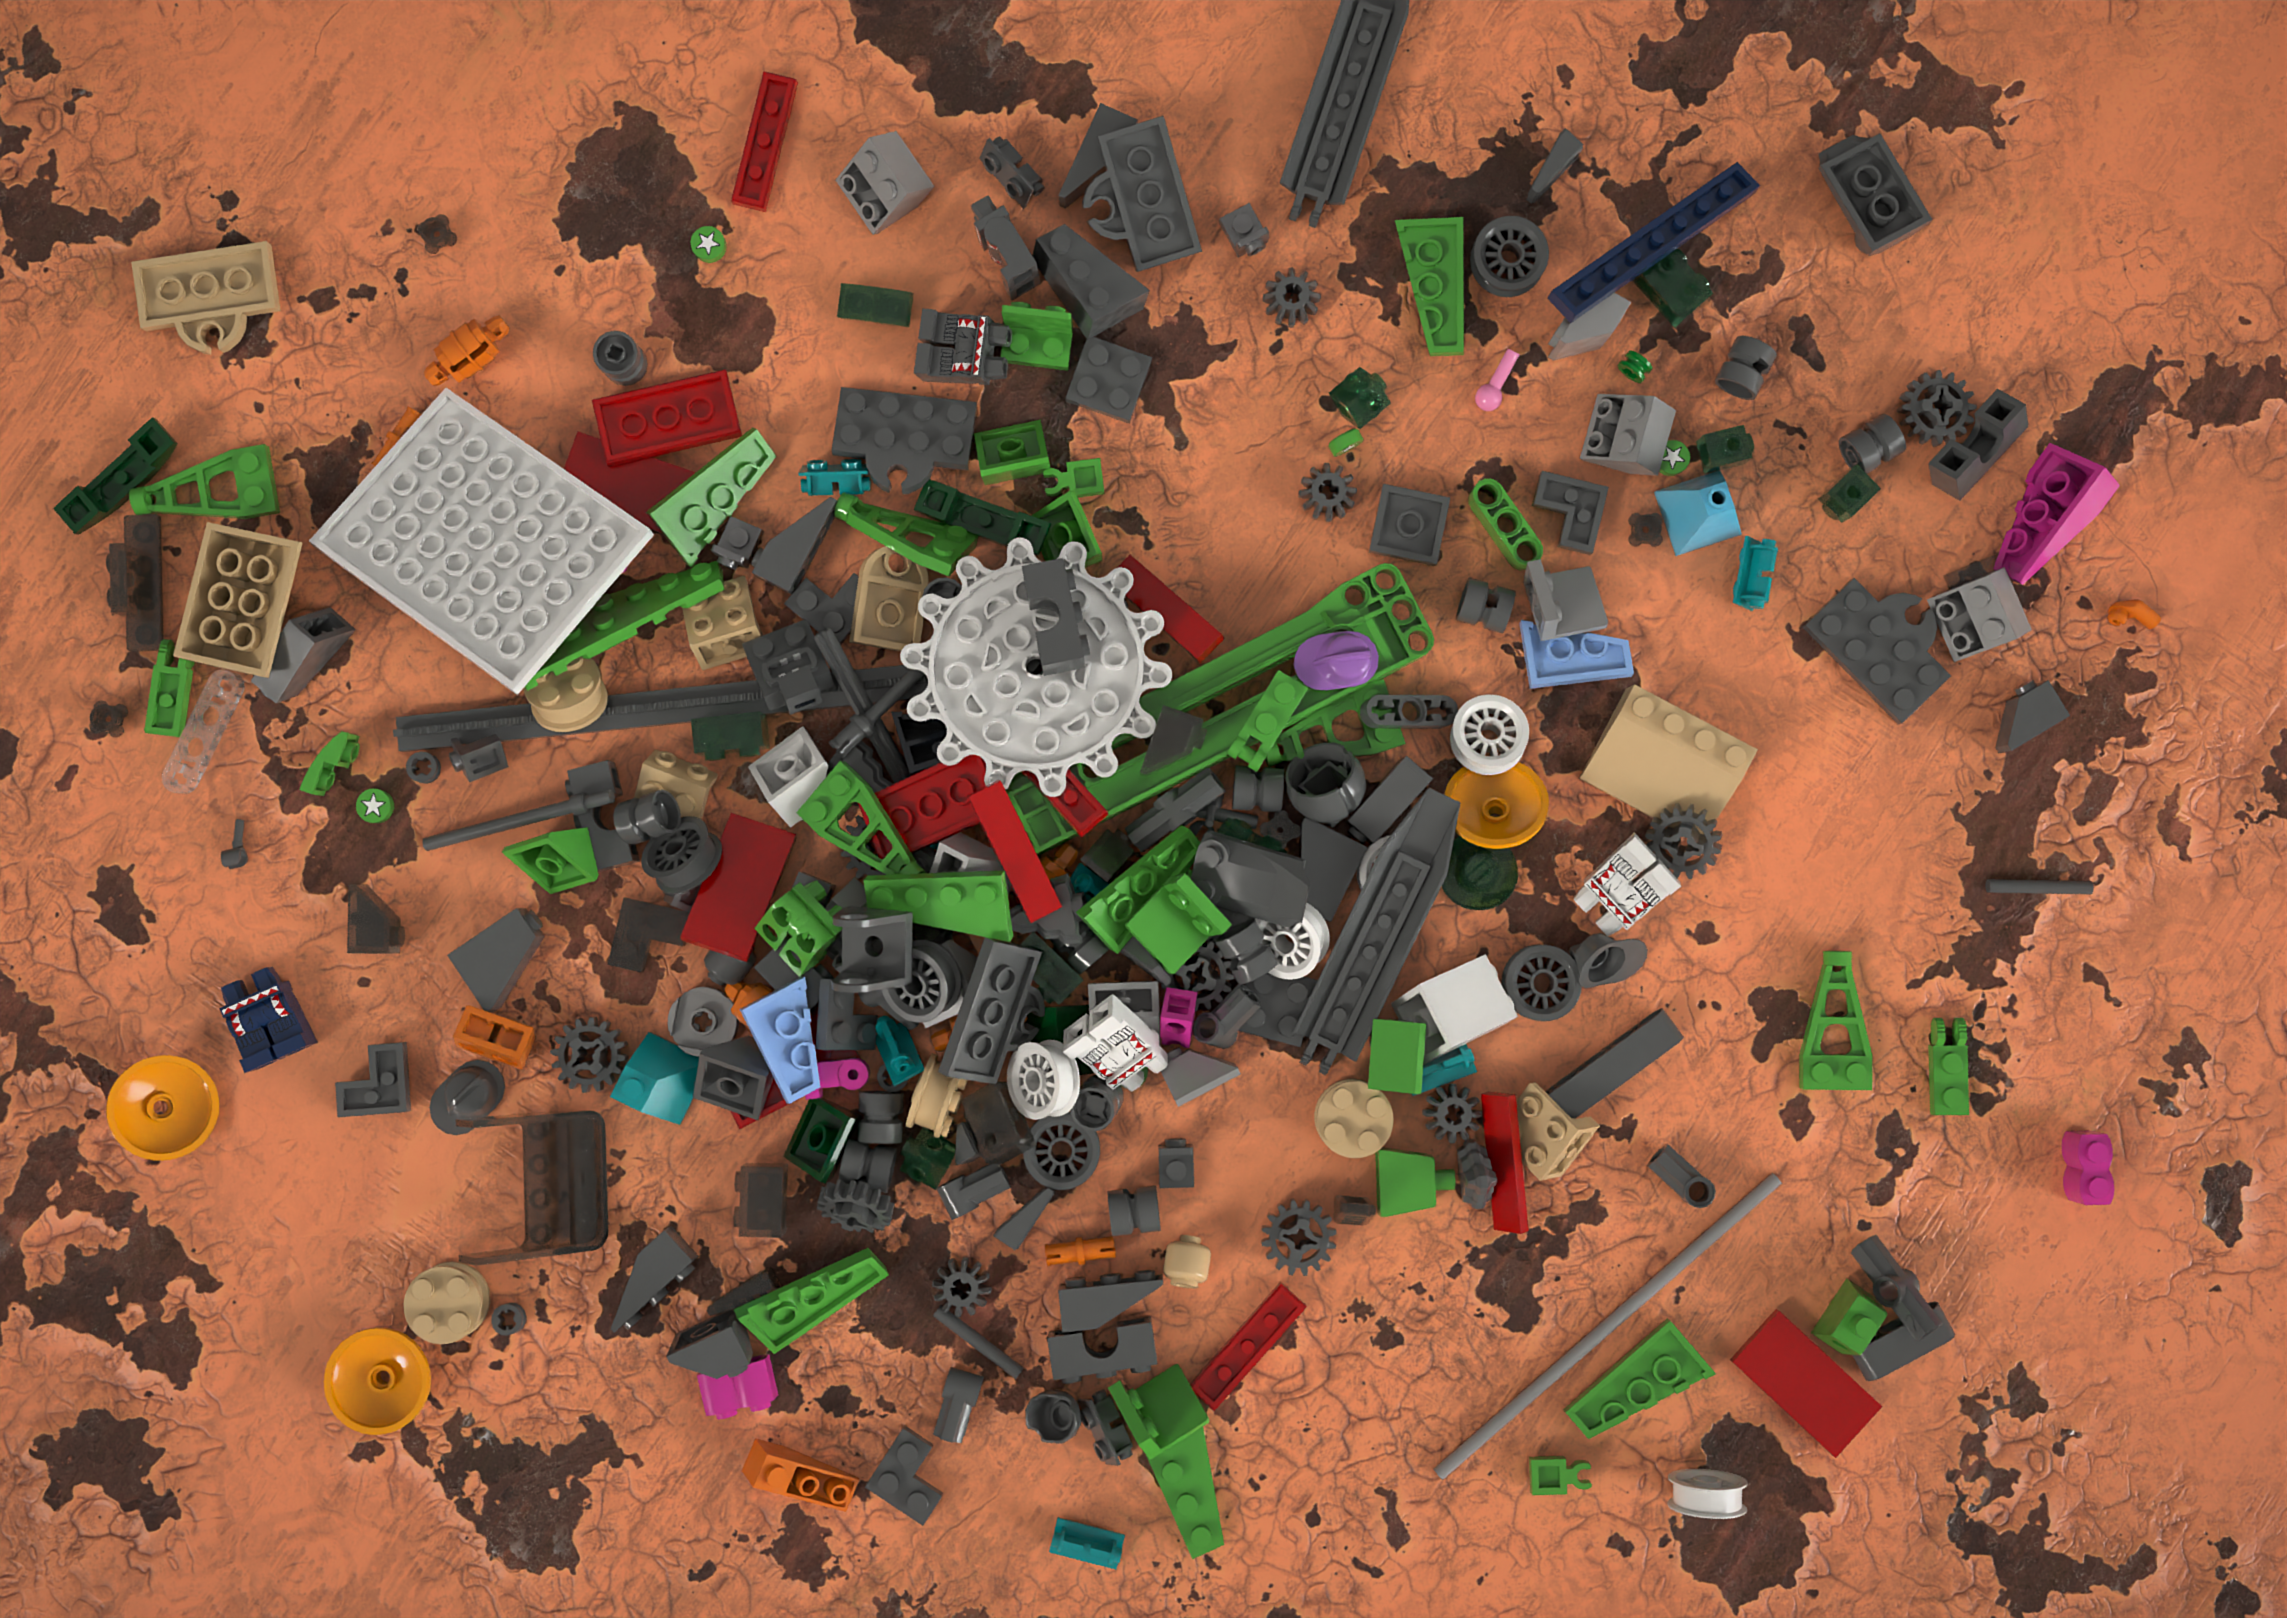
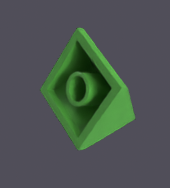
[974,420,1050,485]
[1032,490,1102,568]
[502,827,599,894]
[1368,1019,1426,1094]

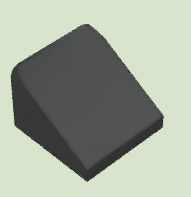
[955,1121,991,1165]

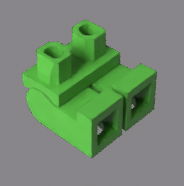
[754,880,842,978]

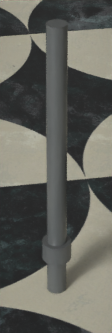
[422,789,615,851]

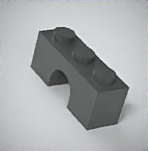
[1928,389,2028,501]
[1022,558,1090,676]
[565,760,640,872]
[1047,1316,1157,1384]

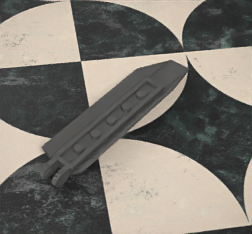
[1280,0,1409,228]
[1293,788,1460,1075]

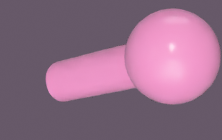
[1475,348,1520,411]

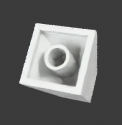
[748,726,828,828]

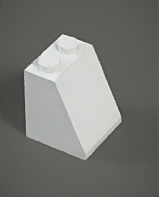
[1391,954,1518,1065]

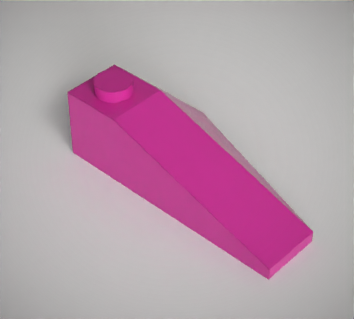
[1993,443,2120,585]

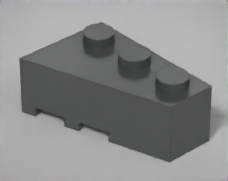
[1032,224,1150,340]

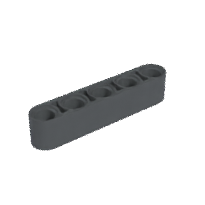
[1545,1008,1684,1119]

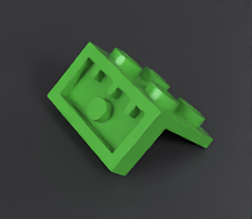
[1001,302,1073,371]
[1125,873,1232,974]
[1108,1364,1210,1459]

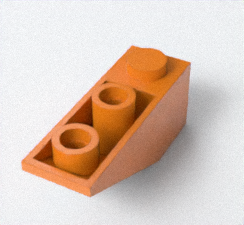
[742,1438,860,1512]

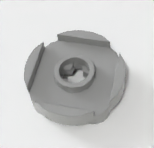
[668,987,739,1056]

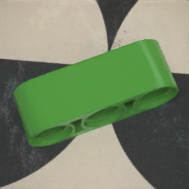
[1468,479,1543,571]

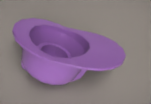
[1294,631,1379,690]

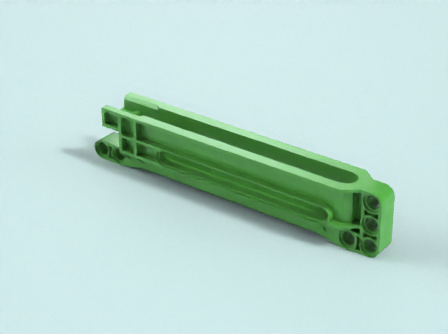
[1006,563,1434,856]

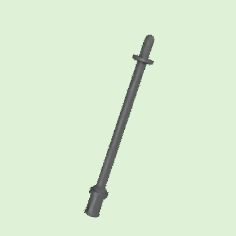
[828,669,925,758]

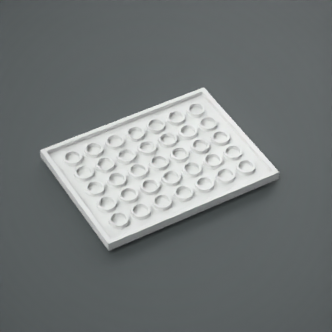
[309,388,654,695]

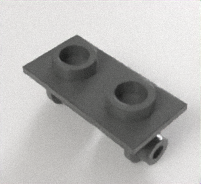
[979,136,1045,209]
[1077,1389,1133,1466]

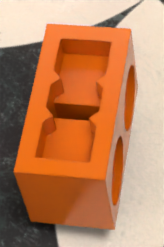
[453,1005,536,1070]

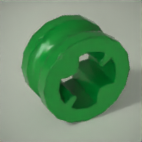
[1617,350,1653,383]

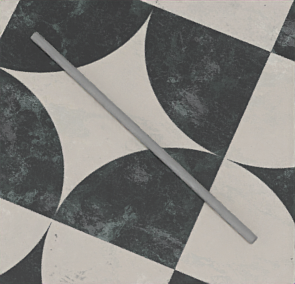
[1434,1173,1782,1480]

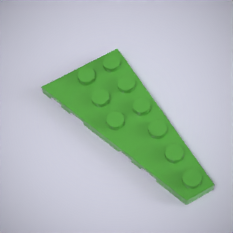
[525,561,725,691]

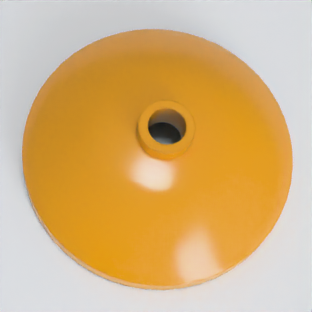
[1444,762,1549,849]
[106,1055,219,1161]
[324,1327,431,1435]

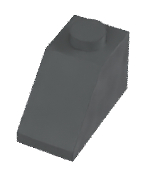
[1995,680,2070,753]

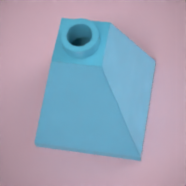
[1654,470,1742,556]

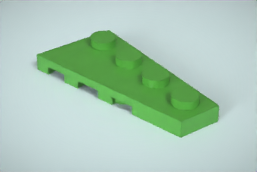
[1076,825,1201,954]
[734,1248,889,1354]
[1563,1318,1716,1439]

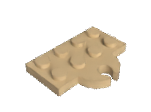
[131,241,281,355]

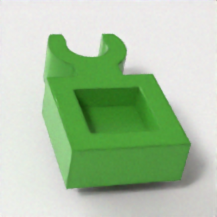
[1043,458,1105,497]
[1529,1456,1592,1495]

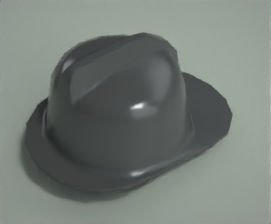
[1569,933,1648,988]
[429,1060,505,1135]

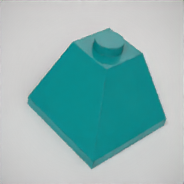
[610,1032,699,1125]

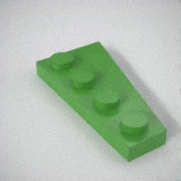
[1395,217,1464,356]
[646,427,776,567]
[863,870,1013,942]
[1145,1427,1224,1559]

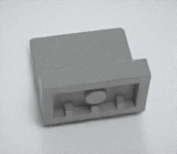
[1523,559,1608,641]

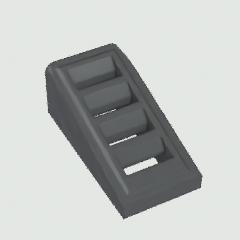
[1526,128,1584,204]
[1120,936,1171,986]
[993,1187,1056,1250]

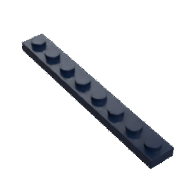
[1547,162,1760,323]

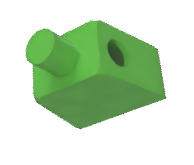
[1375,1147,1456,1217]
[1811,1278,1887,1356]

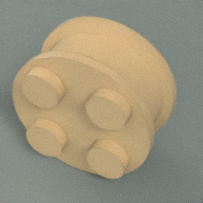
[523,657,608,732]
[906,1053,968,1138]
[1314,1079,1394,1158]
[403,1261,490,1344]

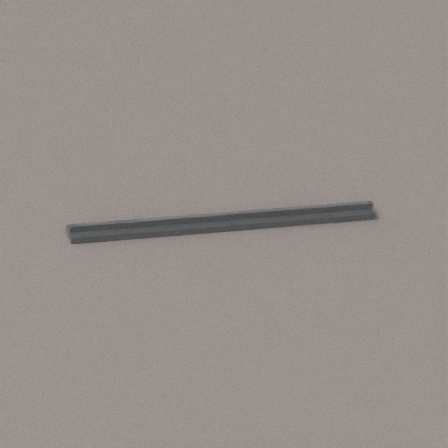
[393,665,928,752]

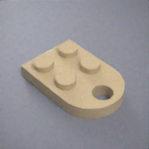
[849,546,929,652]

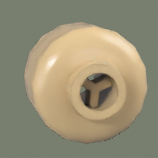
[1163,1235,1211,1289]

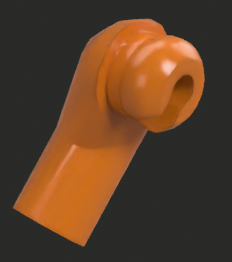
[2107,599,2161,630]

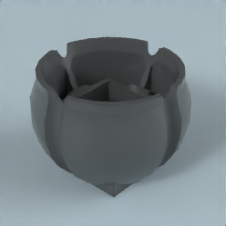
[1286,743,1366,828]

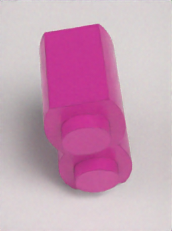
[2062,1130,2114,1205]
[697,1354,779,1420]

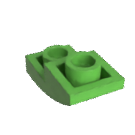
[299,731,360,796]

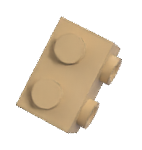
[634,750,718,819]

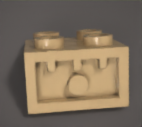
[682,576,763,671]
[1516,1082,1600,1181]

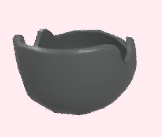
[1025,1389,1082,1444]

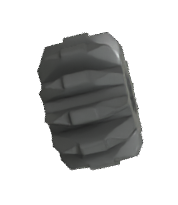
[1262,267,1321,328]
[1298,463,1357,522]
[1422,1083,1482,1143]
[932,1256,992,1317]

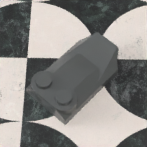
[1818,133,1933,256]
[1191,830,1311,928]

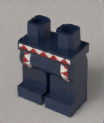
[219,967,318,1073]

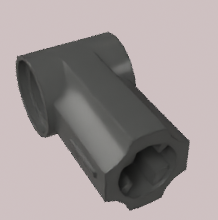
[1193,984,1261,1049]
[1646,1144,1716,1208]
[936,1160,1011,1220]
[933,1367,984,1443]

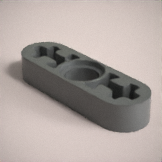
[1360,694,1458,729]

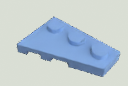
[1519,620,1634,689]
[740,976,820,1104]

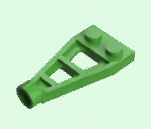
[129,444,280,519]
[834,492,978,576]
[1260,679,1406,767]
[796,761,925,875]
[1799,951,1872,1090]

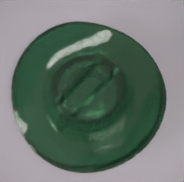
[1442,836,1518,910]

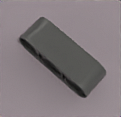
[1852,1302,1955,1381]

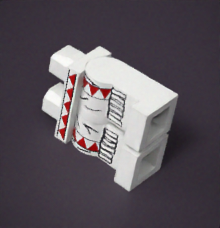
[1574,832,1681,936]
[1063,994,1168,1092]

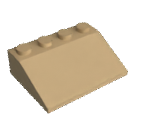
[173,522,303,678]
[1579,684,1758,834]

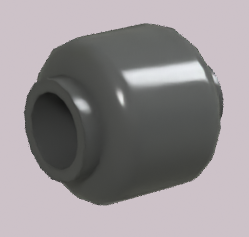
[704,947,756,986]

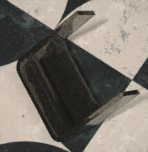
[455,1110,608,1266]

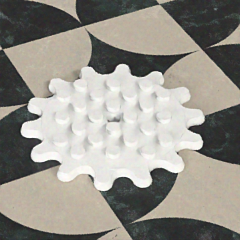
[900,538,1172,797]

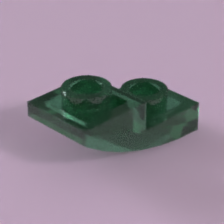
[837,283,914,327]

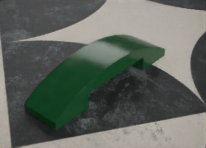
[53,417,178,535]
[914,479,1051,556]

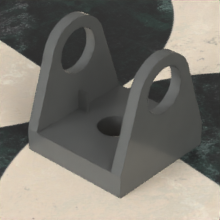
[832,906,913,993]

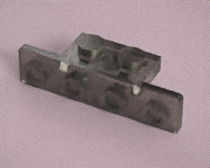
[106,514,164,652]

